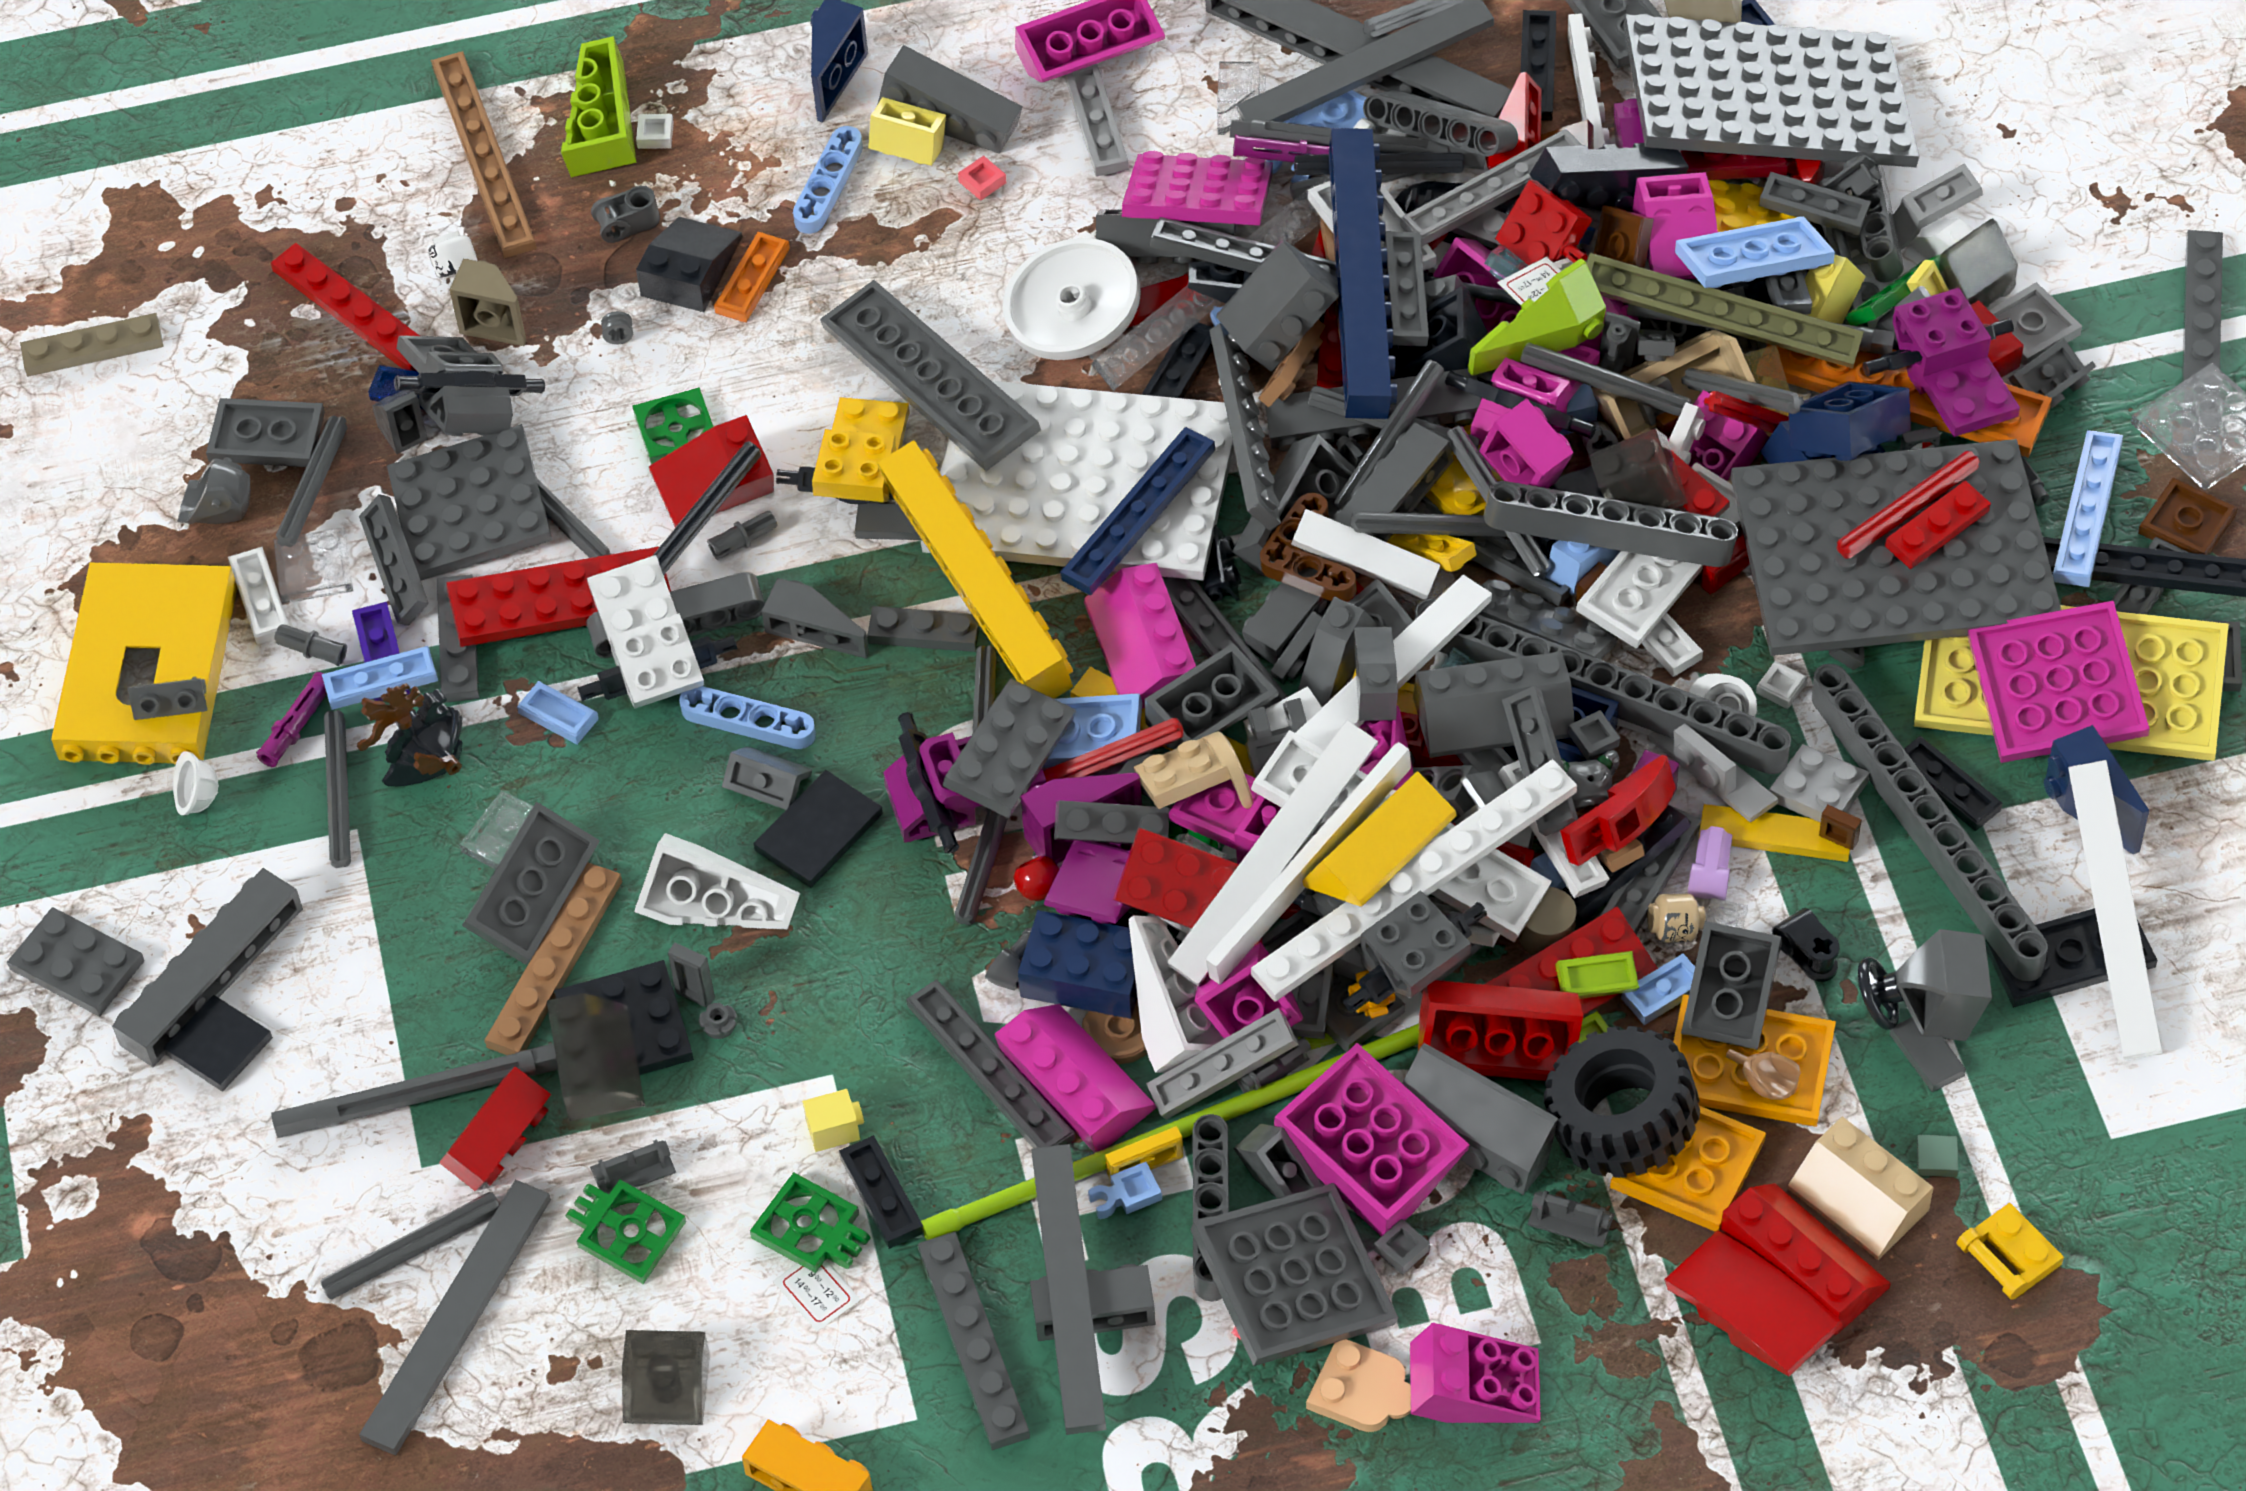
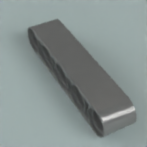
[1363,90,1518,156]
[1851,165,1904,283]
[586,572,765,658]
[1193,1114,1229,1302]

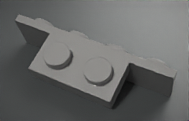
[1649,723,1778,823]

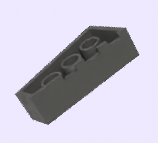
[877,45,1023,154]

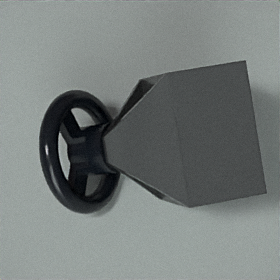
[1858,929,1992,1041]

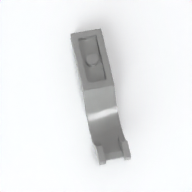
[1845,163,1983,265]

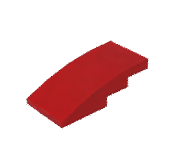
[1664,1230,1843,1377]

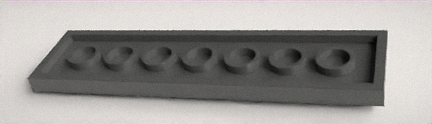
[820,280,1041,471]

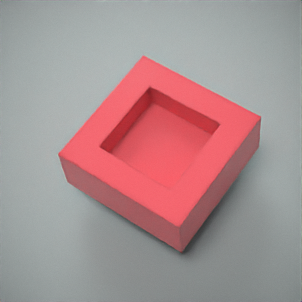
[958,155,1006,201]

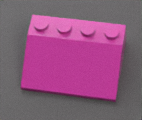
[1274,1043,1470,1237]

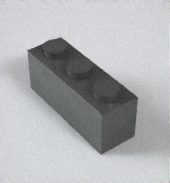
[1030,1264,1156,1341]

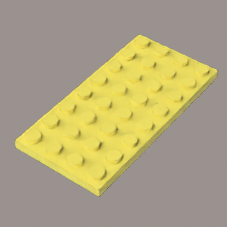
[1914,605,2229,761]

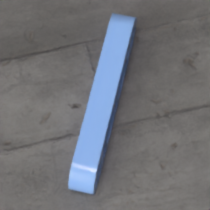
[793,126,863,234]
[679,686,816,749]

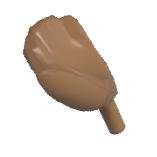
[1726,1049,1801,1100]

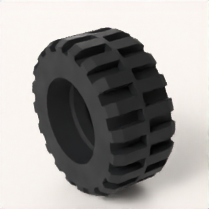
[1544,1026,1700,1178]

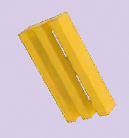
[1105,1126,1183,1181]

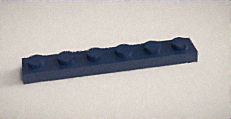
[1060,427,1216,596]

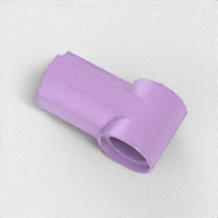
[1688,826,1732,902]

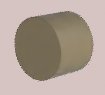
[1518,887,1576,955]

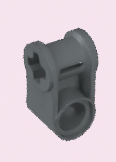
[591,185,660,243]

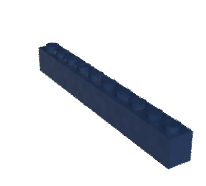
[1328,128,1397,419]

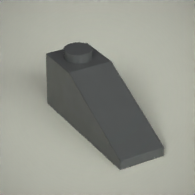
[762,578,869,659]
[1297,597,1378,707]
[1354,627,1398,721]

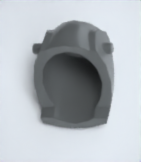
[177,457,251,524]

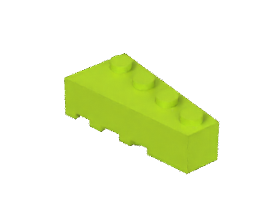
[561,36,637,178]

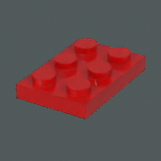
[1113,828,1239,929]

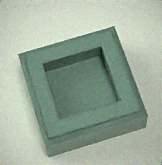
[1917,1135,1958,1177]

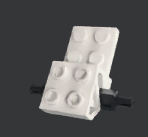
[577,555,738,709]

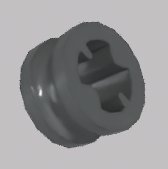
[601,311,633,345]

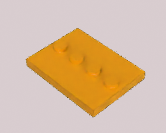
[1673,994,1836,1127]

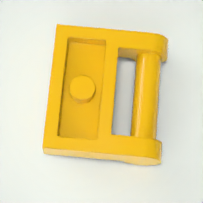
[1956,1202,2064,1300]

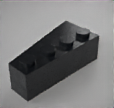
[1529,143,1689,213]

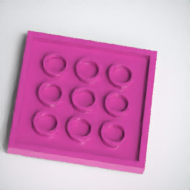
[1122,151,1273,225]
[1967,601,2150,763]

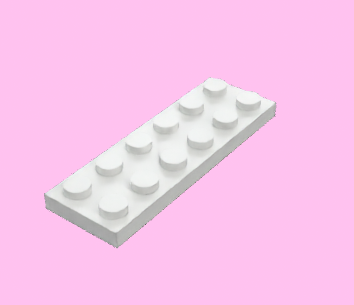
[1576,462,1741,649]

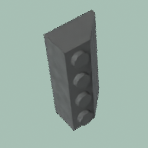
[1096,209,1236,263]
[1232,434,1356,578]
[1413,651,1575,758]
[1402,1043,1558,1195]

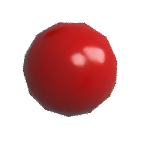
[1014,855,1059,902]

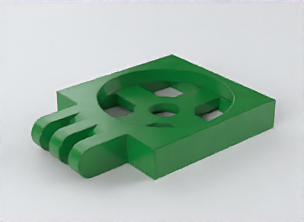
[632,387,713,465]
[750,1172,871,1273]
[565,1179,686,1284]

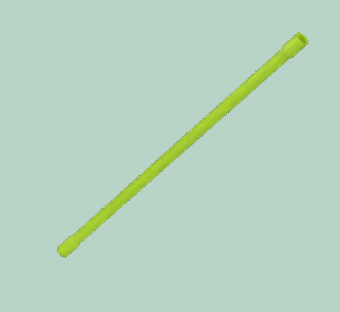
[921,1023,1419,1240]

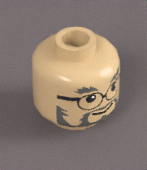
[1647,894,1706,943]

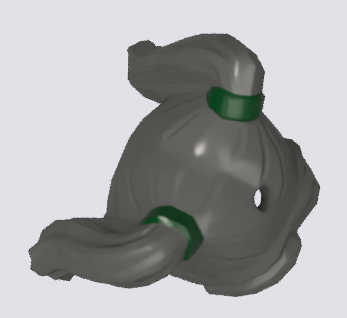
[1561,750,1619,812]

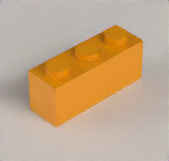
[742,1419,873,1491]

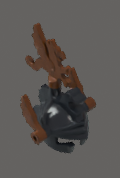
[356,683,463,787]

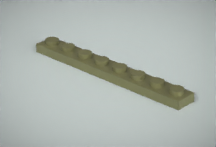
[1587,253,1864,368]

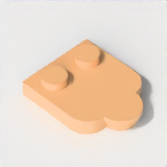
[1306,1339,1411,1432]

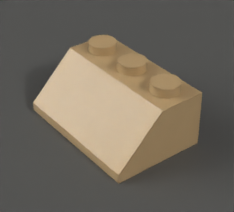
[1788,1116,1933,1260]

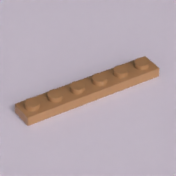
[485,862,622,1055]

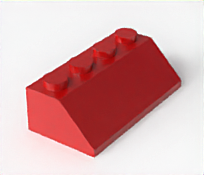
[1418,980,1583,1081]
[1720,1183,1891,1336]

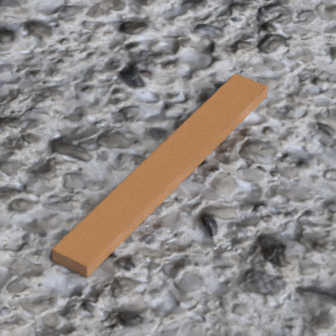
[431,51,537,259]

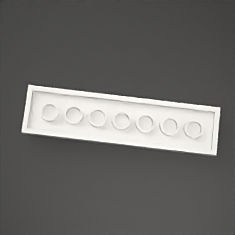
[1251,730,1552,942]

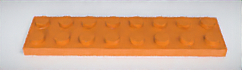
[1757,344,2052,458]

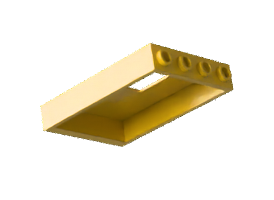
[51,562,237,765]

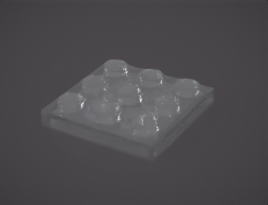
[2131,363,2246,490]

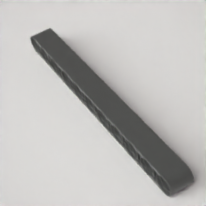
[1415,599,1791,774]
[1812,663,2048,981]

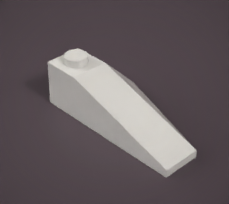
[634,833,800,929]
[1129,915,1224,1073]

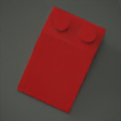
[649,415,774,528]

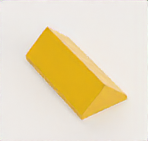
[1302,771,1457,907]

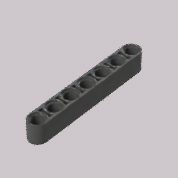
[1483,481,1738,567]

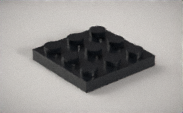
[554,960,694,1091]

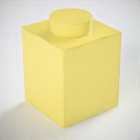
[802,1089,864,1152]

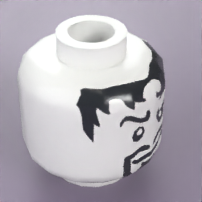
[428,231,478,284]

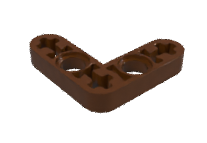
[1260,493,1357,602]

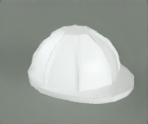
[1689,674,1757,717]
[173,751,219,816]

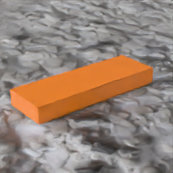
[714,232,790,323]

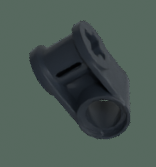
[1772,908,1840,982]

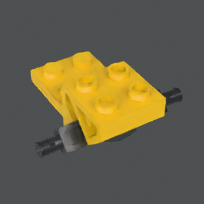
[776,397,910,504]

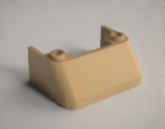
[1592,330,1756,453]

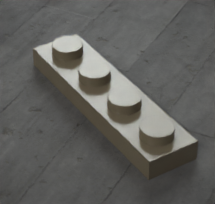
[20,313,164,377]

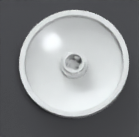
[1003,238,1141,360]

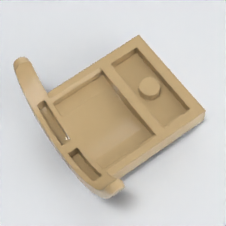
[1134,731,1254,809]

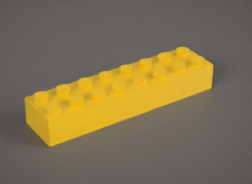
[877,440,1073,699]

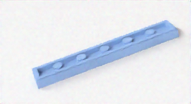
[2053,430,2123,587]

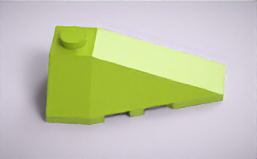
[1468,258,1606,376]

